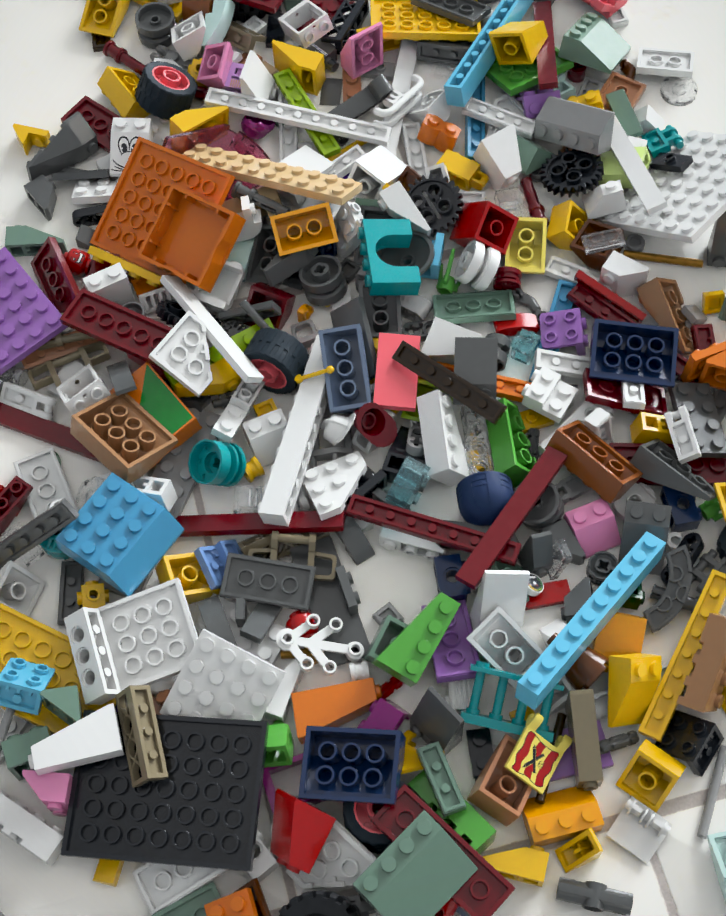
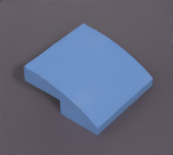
[194,539,243,590]

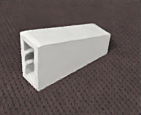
[28,703,124,775]

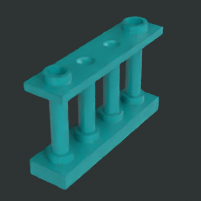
[459,661,564,743]

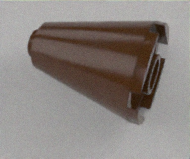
[546,632,609,690]

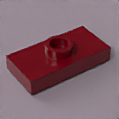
[690,324,716,351]

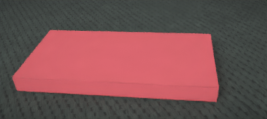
[373,332,421,412]

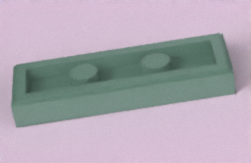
[606,88,643,137]
[416,741,467,817]

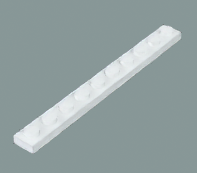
[204,87,392,147]

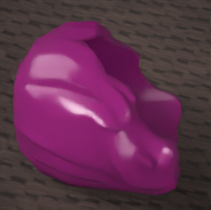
[241,115,275,140]

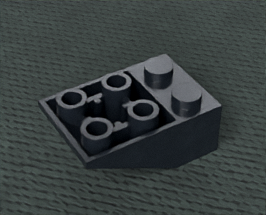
[382,426,428,492]

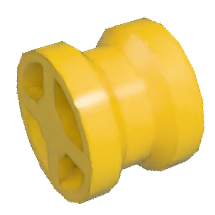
[244,456,265,483]

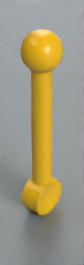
[294,366,334,384]

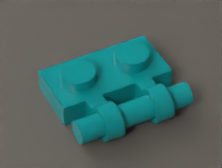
[641,125,684,159]

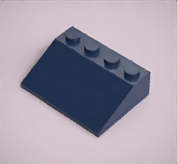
[589,319,679,388]
[298,726,406,805]

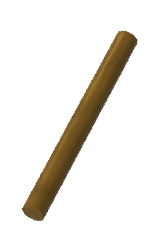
[623,250,704,268]

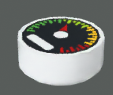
[527,573,544,597]

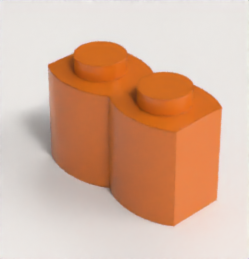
[417,114,461,153]

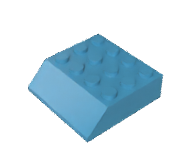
[55,472,184,597]

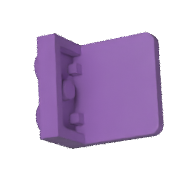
[515,89,561,119]
[539,308,589,356]

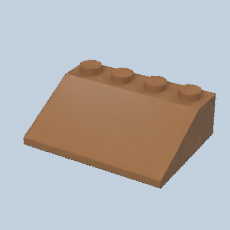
[70,393,178,484]

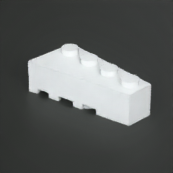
[416,389,471,487]
[0,789,64,867]

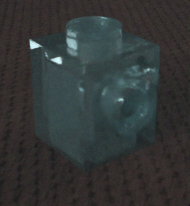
[511,328,541,365]

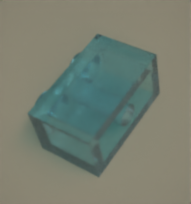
[385,456,431,510]

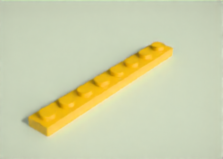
[638,569,726,743]

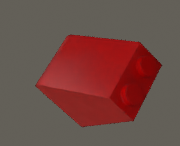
[449,201,519,255]
[270,788,336,874]

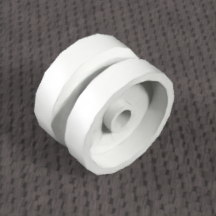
[454,239,501,292]

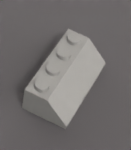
[534,96,615,155]

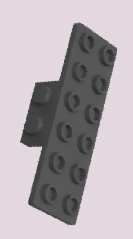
[290,536,370,668]

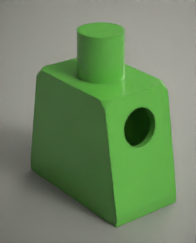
[264,720,294,768]

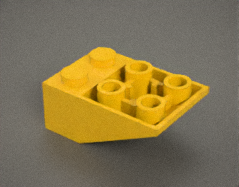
[272,40,326,96]

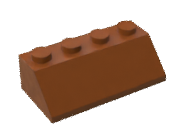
[545,420,643,504]

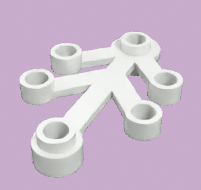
[276,614,364,676]

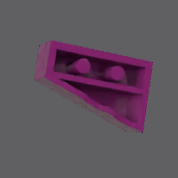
[357,698,412,730]

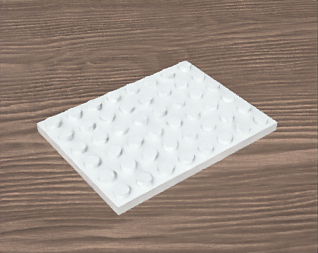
[598,130,726,244]

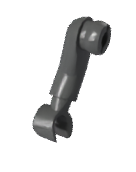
[512,288,546,325]

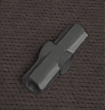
[556,877,634,916]

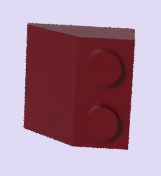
[243,282,296,330]

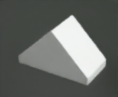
[634,105,664,134]

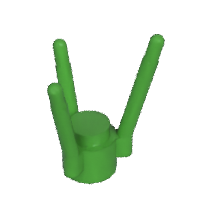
[436,248,461,294]
[698,497,724,522]

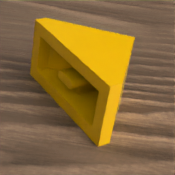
[554,828,603,873]

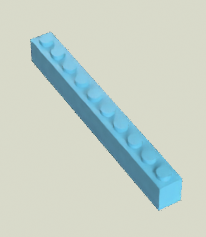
[444,0,534,107]
[515,531,666,711]

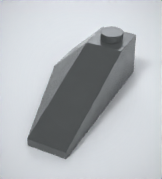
[26,111,99,181]
[630,438,717,501]

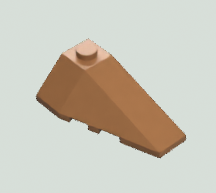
[636,277,694,354]

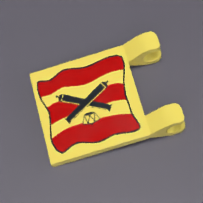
[504,713,572,794]

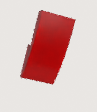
[493,313,540,337]

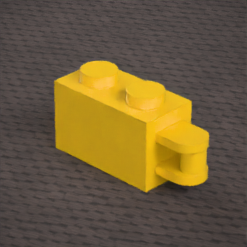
[436,149,489,191]

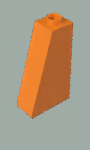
[291,678,382,744]

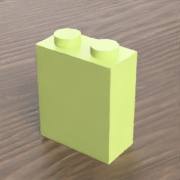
[596,147,651,189]

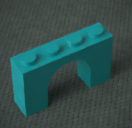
[357,219,421,296]

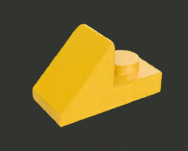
[13,123,51,155]

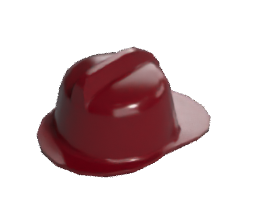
[354,402,397,447]

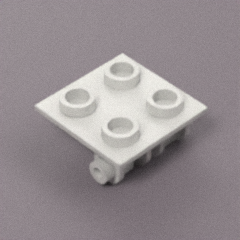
[606,796,673,864]

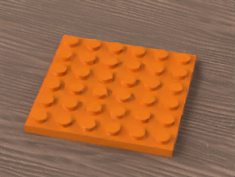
[89,137,235,284]

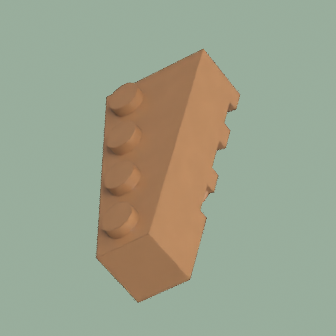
[676,613,726,713]

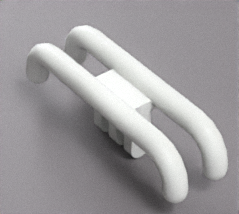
[373,74,424,127]

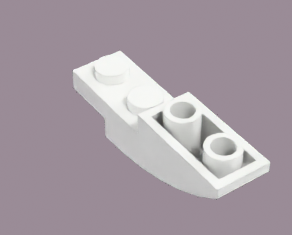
[211,380,265,443]

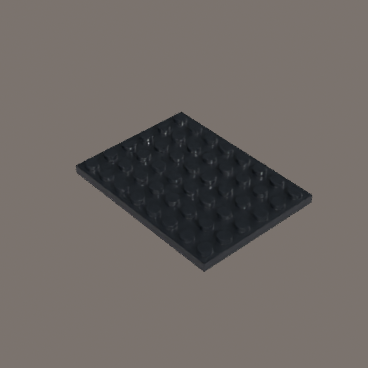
[60,710,269,872]

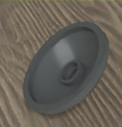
[377,231,435,276]

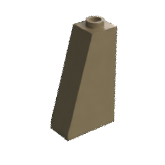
[565,689,603,791]

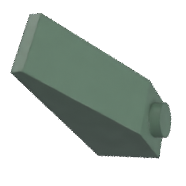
[5,225,68,257]

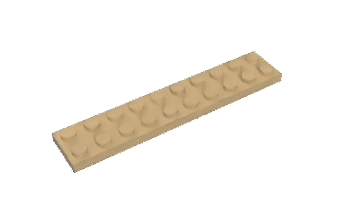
[182,143,363,206]

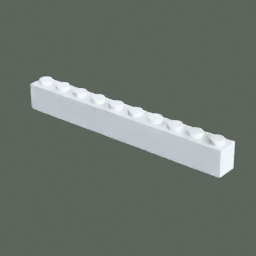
[257,335,328,527]

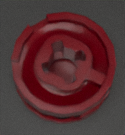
[493,266,522,292]

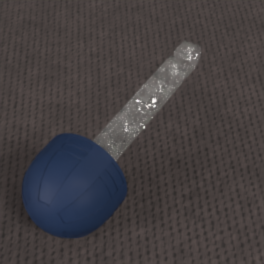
[456,405,514,526]

